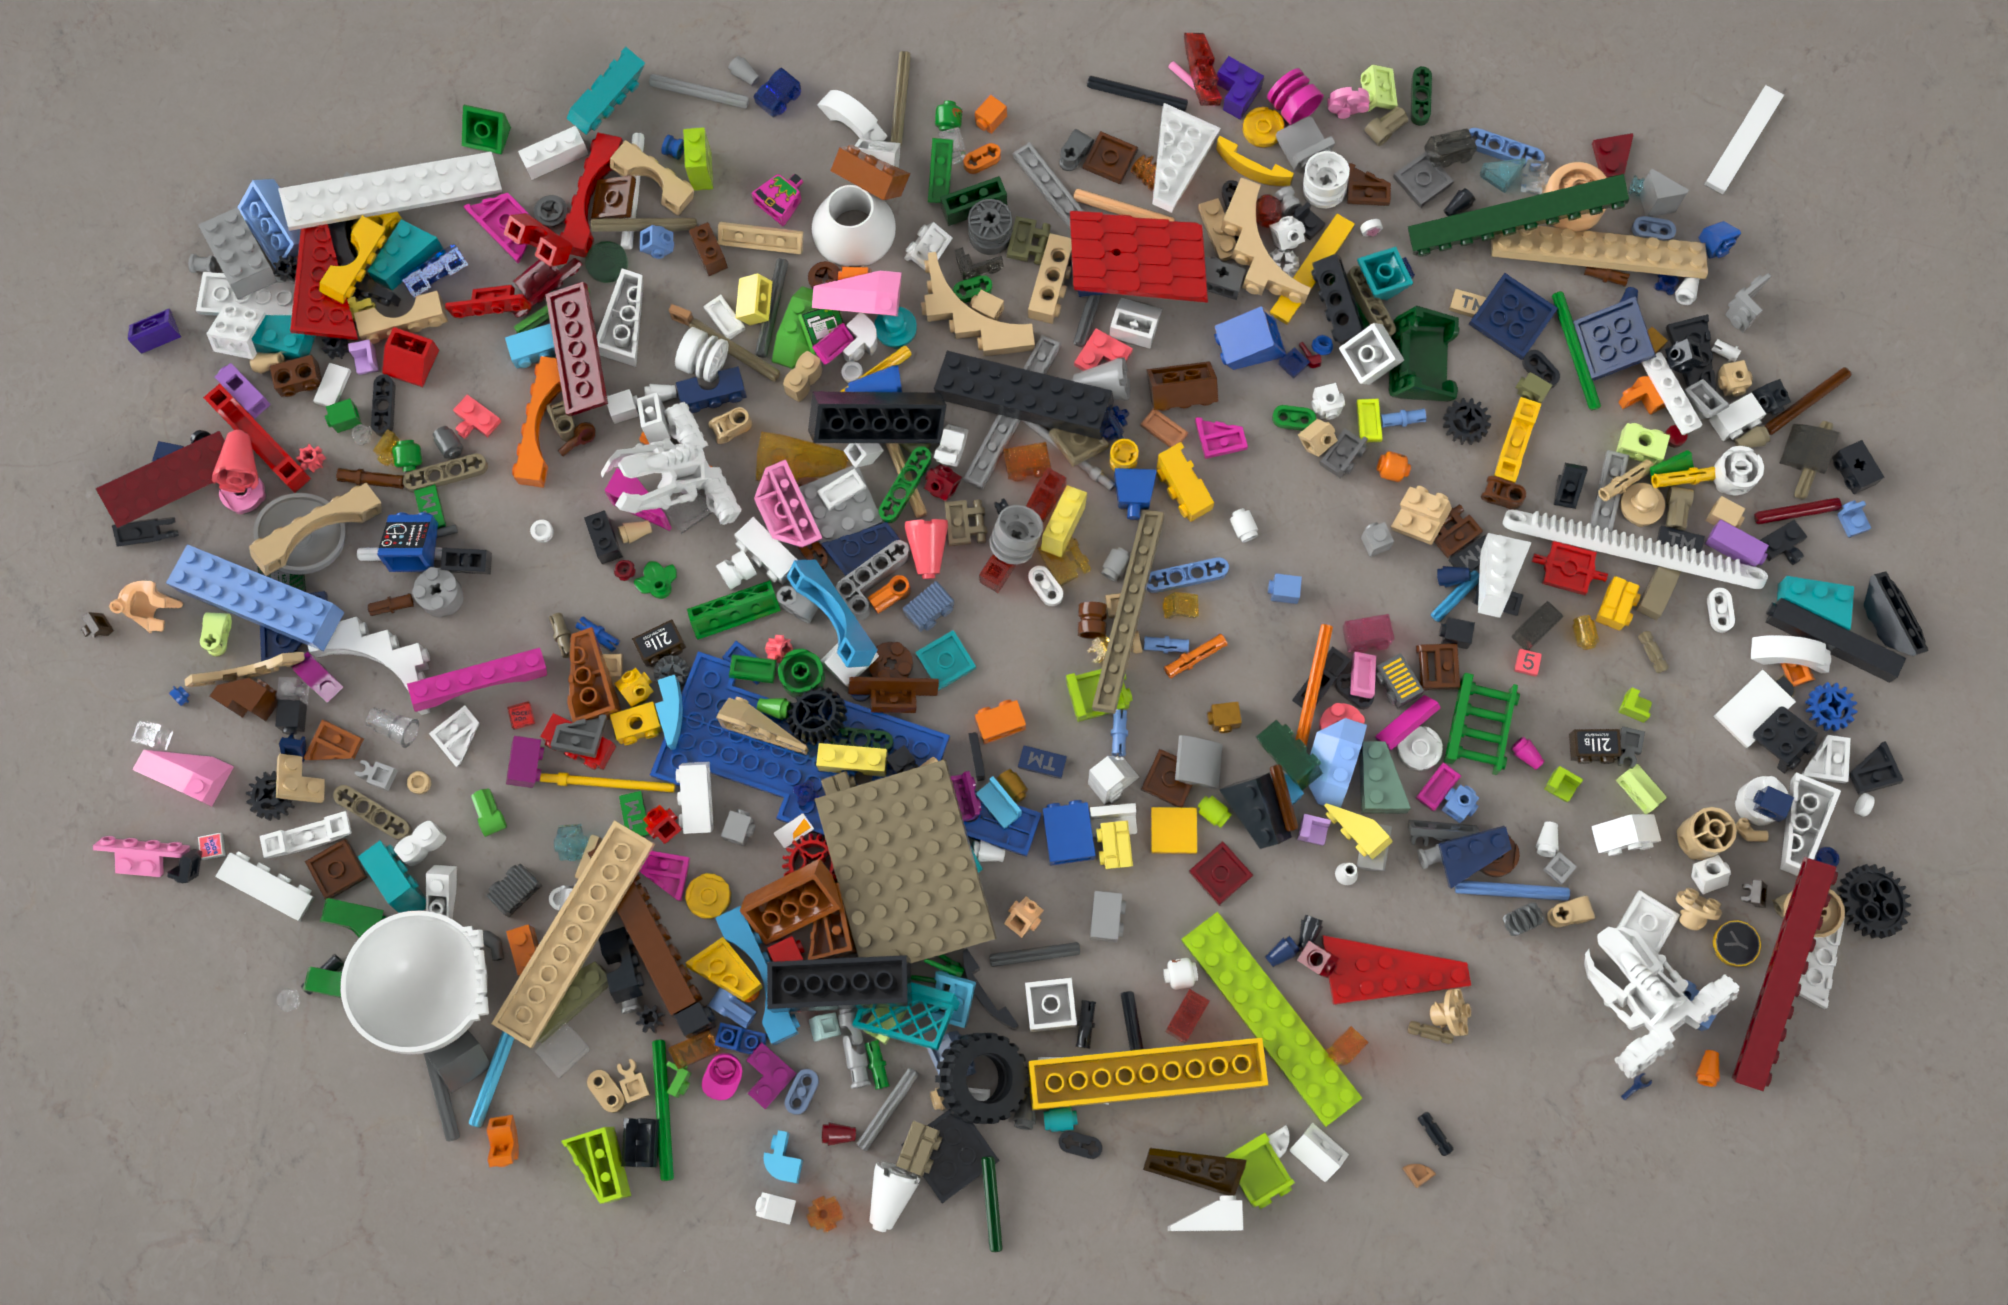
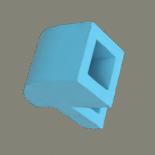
[764,1130,803,1184]

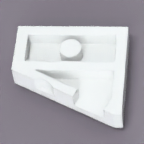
[1801,735,1851,784]

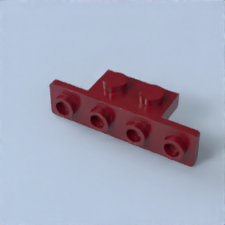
[510,258,582,318]

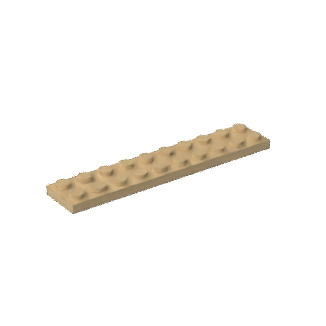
[1491,226,1708,279]
[491,820,655,1048]

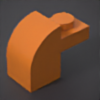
[1618,376,1666,415]
[487,1115,519,1168]

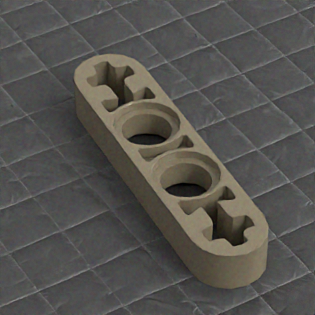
[1347,266,1396,337]
[403,454,488,493]
[333,785,412,841]

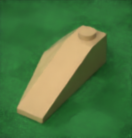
[716,697,808,755]

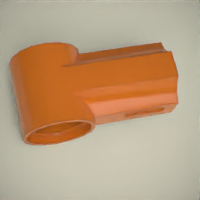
[867,575,911,614]

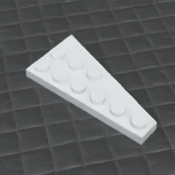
[1152,103,1221,213]

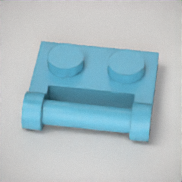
[927,971,976,1028]

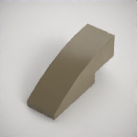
[1636,566,1681,620]

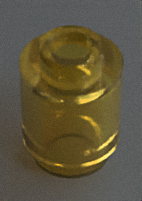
[1572,615,1600,650]

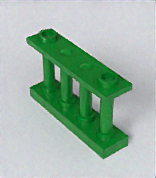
[1444,673,1520,775]

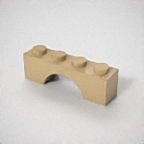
[610,140,694,216]
[354,291,448,344]

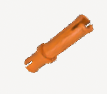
[1164,634,1228,679]

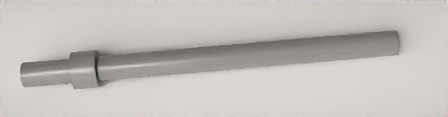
[1021,420,1115,491]

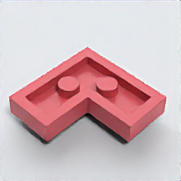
[1074,328,1133,371]

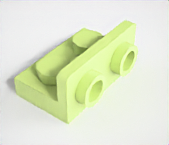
[1361,65,1398,112]

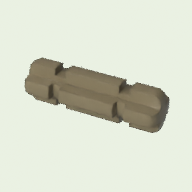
[1638,631,1669,673]
[1408,1021,1454,1044]

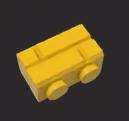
[1595,576,1641,631]

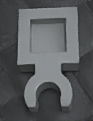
[355,760,398,791]

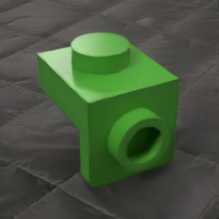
[666,1060,692,1098]

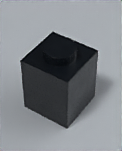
[1439,617,1475,649]
[275,700,307,735]

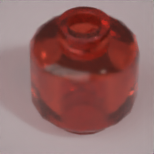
[1256,194,1282,228]

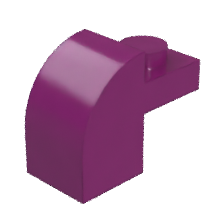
[291,651,343,703]

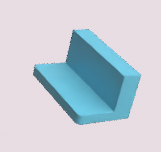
[975,776,1022,829]

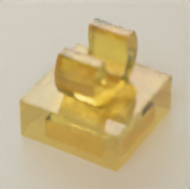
[1087,637,1109,663]

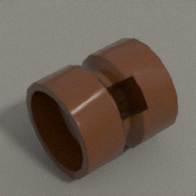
[1078,601,1107,639]

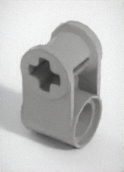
[777,586,819,623]

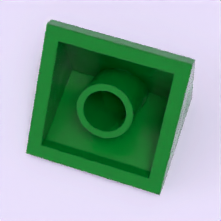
[461,104,511,154]

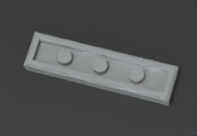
[1590,450,1629,532]

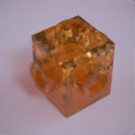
[806,1196,845,1233]

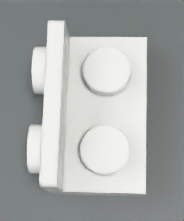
[904,222,953,270]

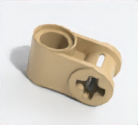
[708,407,752,444]
[1547,896,1595,928]

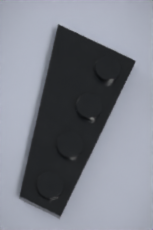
[1666,314,1717,392]

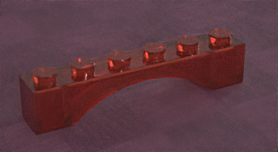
[979,467,1067,593]

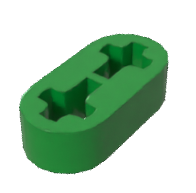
[953,275,992,303]

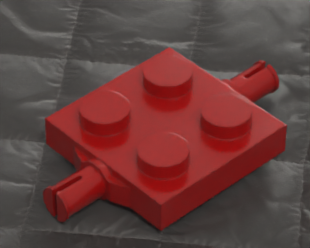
[1532,541,1608,595]

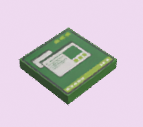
[798,308,845,355]

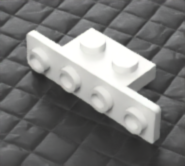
[1642,352,1702,435]

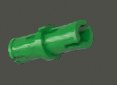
[864,1040,890,1090]

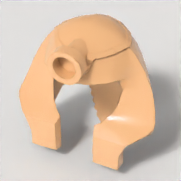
[109,581,183,633]

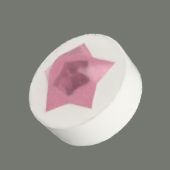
[1360,219,1383,237]

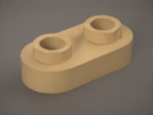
[587,1070,626,1113]

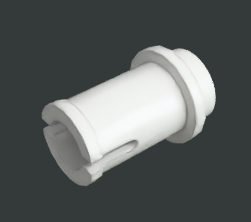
[1711,339,1741,362]

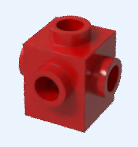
[643,805,682,844]

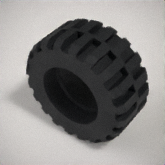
[935,1033,1030,1124]

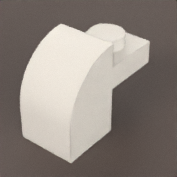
[843,313,878,362]
[934,424,968,467]

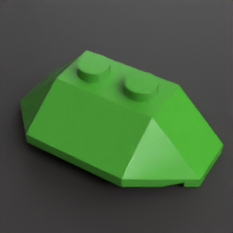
[772,286,817,369]

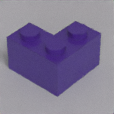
[1216,56,1264,120]

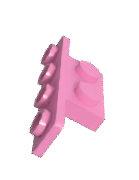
[93,836,190,877]

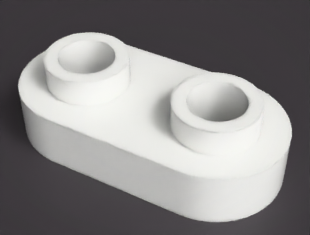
[1028,566,1063,606]
[1707,588,1735,633]

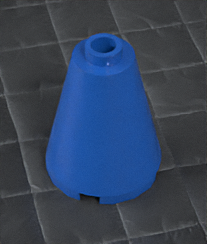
[845,365,902,392]

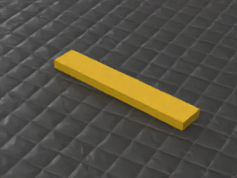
[1270,214,1355,325]

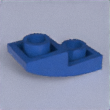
[714,1022,768,1054]

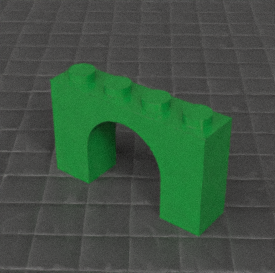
[303,898,386,998]

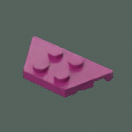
[463,193,529,263]

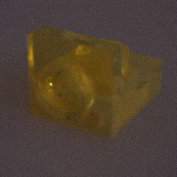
[373,429,400,467]
[1163,592,1199,619]

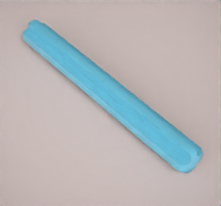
[469,1031,514,1128]

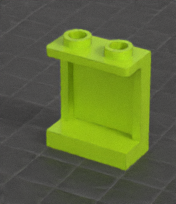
[1066,669,1133,722]
[1225,1133,1295,1209]

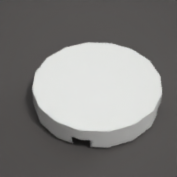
[1397,726,1443,771]

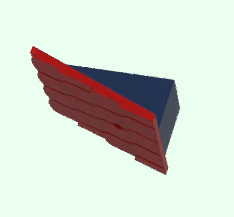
[1070,211,1208,303]

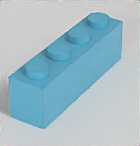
[505,324,556,368]

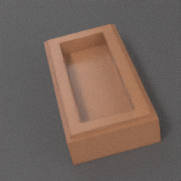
[1141,408,1188,448]

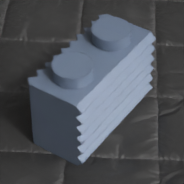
[903,581,954,632]

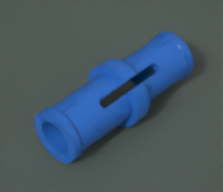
[576,616,620,652]

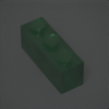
[1256,720,1323,790]

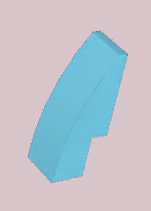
[655,675,683,750]

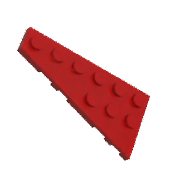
[290,224,358,340]
[1321,935,1471,1005]

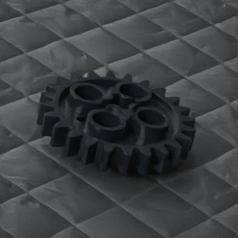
[1837,864,1911,939]

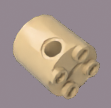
[1677,807,1737,860]

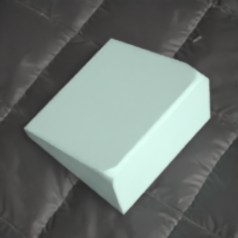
[809,1012,841,1042]

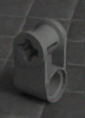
[1059,129,1094,171]

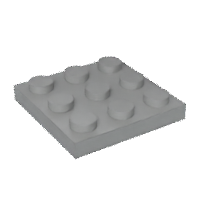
[799,465,883,548]

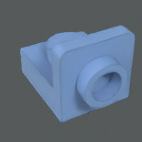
[1837,501,1871,538]

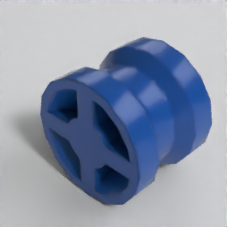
[661,134,684,160]

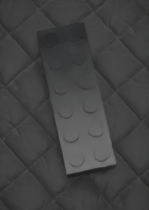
[808,391,947,443]
[767,955,912,1013]

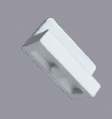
[1089,803,1137,838]
[1290,1123,1349,1182]

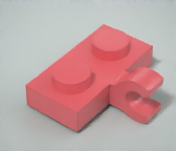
[453,394,501,439]

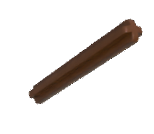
[1765,367,1852,435]

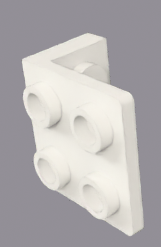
[207,304,266,360]

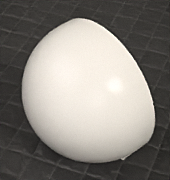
[341,911,489,1054]

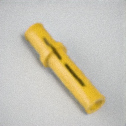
[1651,466,1716,488]

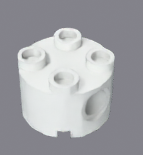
[1714,446,1764,496]

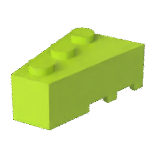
[561,1127,631,1204]

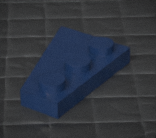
[821,522,900,576]
[1438,826,1512,889]

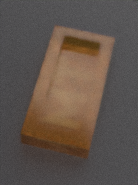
[668,1030,720,1070]

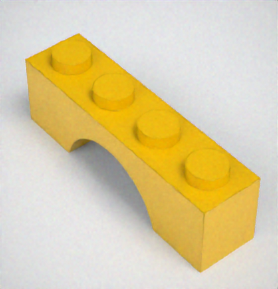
[319,216,387,304]

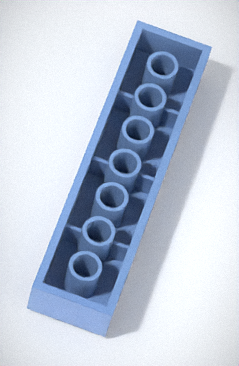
[166,544,344,652]

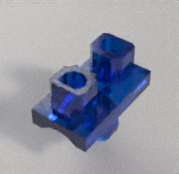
[1103,405,1129,442]

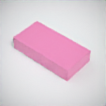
[1350,652,1376,699]

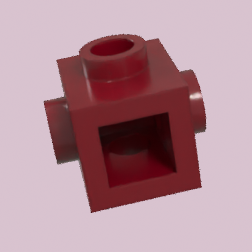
[924,464,962,502]

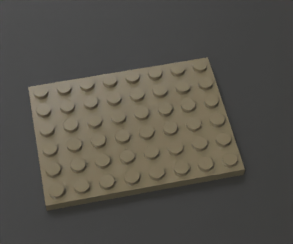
[815,760,997,963]

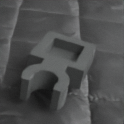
[1617,726,1645,769]

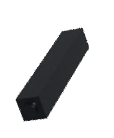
[1765,598,1906,683]

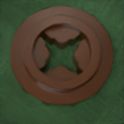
[808,261,840,289]

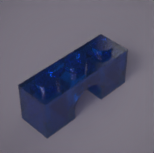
[399,244,469,298]

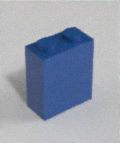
[1042,800,1096,866]

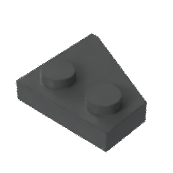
[550,715,607,758]

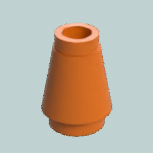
[1696,1050,1720,1087]

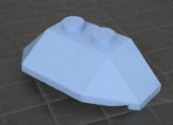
[1303,718,1367,808]

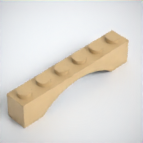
[249,483,382,576]

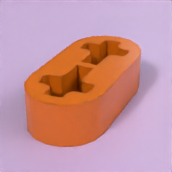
[963,143,1001,174]

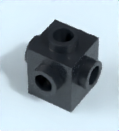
[1665,338,1704,373]
[1751,379,1791,416]

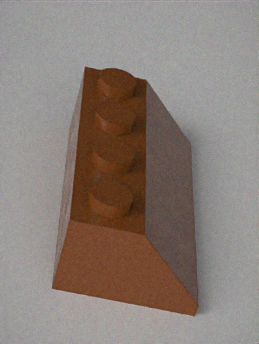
[740,859,841,945]

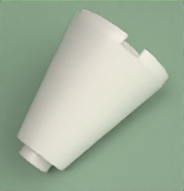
[869,1162,921,1232]

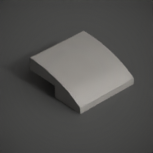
[1175,735,1223,789]

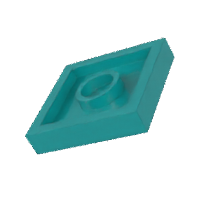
[915,630,976,691]

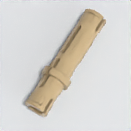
[1598,459,1654,501]

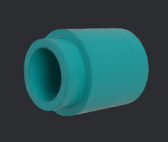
[1043,1107,1078,1132]

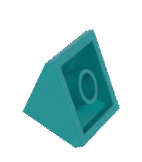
[1357,247,1413,301]

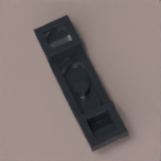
[963,948,1019,1030]

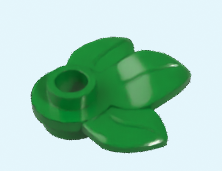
[634,561,677,599]

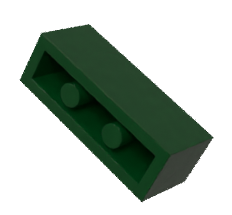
[940,176,1007,226]

